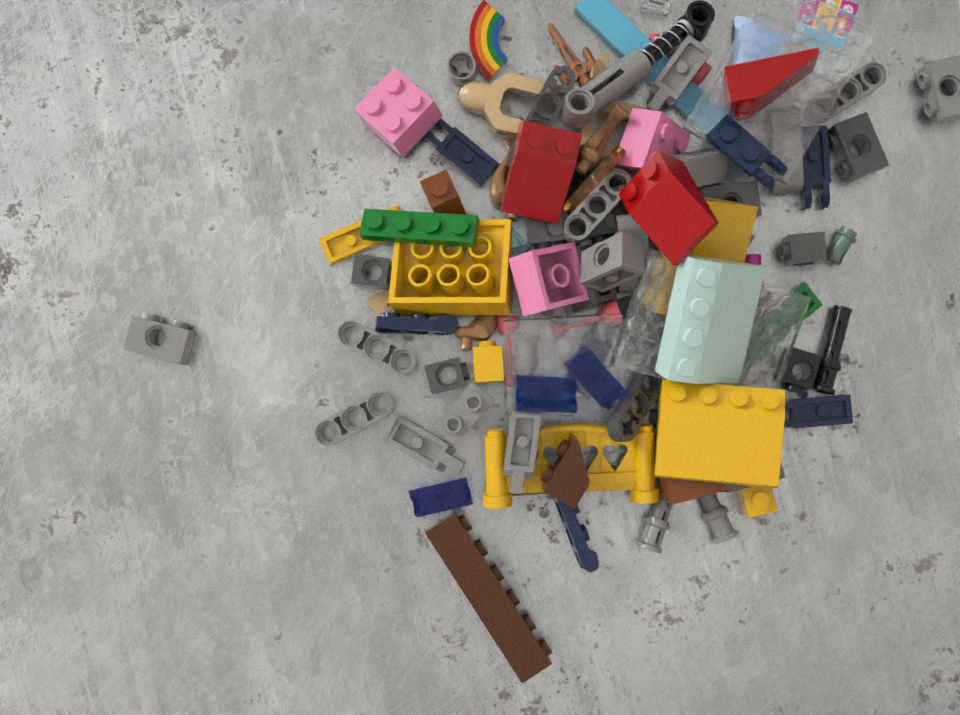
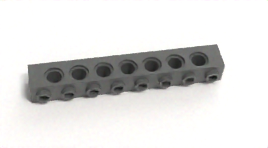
[524,180,762,250]

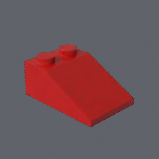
[722,48,820,120]
[500,121,583,224]
[619,150,719,266]

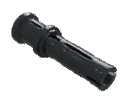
[812,305,852,395]

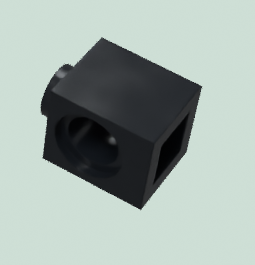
[776,347,822,394]

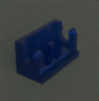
[563,344,628,410]
[515,375,578,413]
[409,475,473,517]

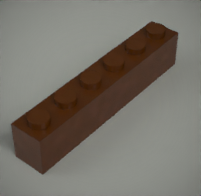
[425,511,553,683]

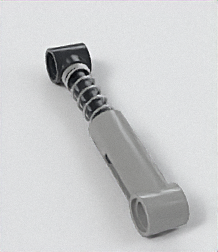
[561,0,715,129]

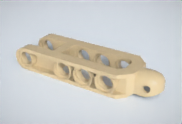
[459,72,647,163]

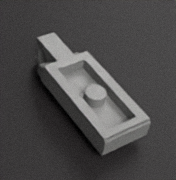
[646,34,712,111]
[503,409,541,494]
[385,416,465,473]

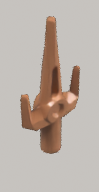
[548,23,596,87]

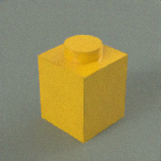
[473,341,504,383]
[736,486,778,518]

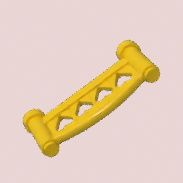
[483,423,660,509]

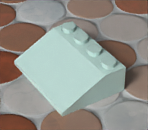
[655,254,766,384]

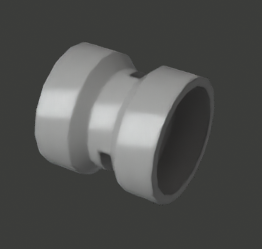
[447,51,476,87]

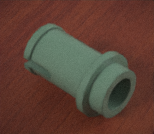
[827,226,857,265]

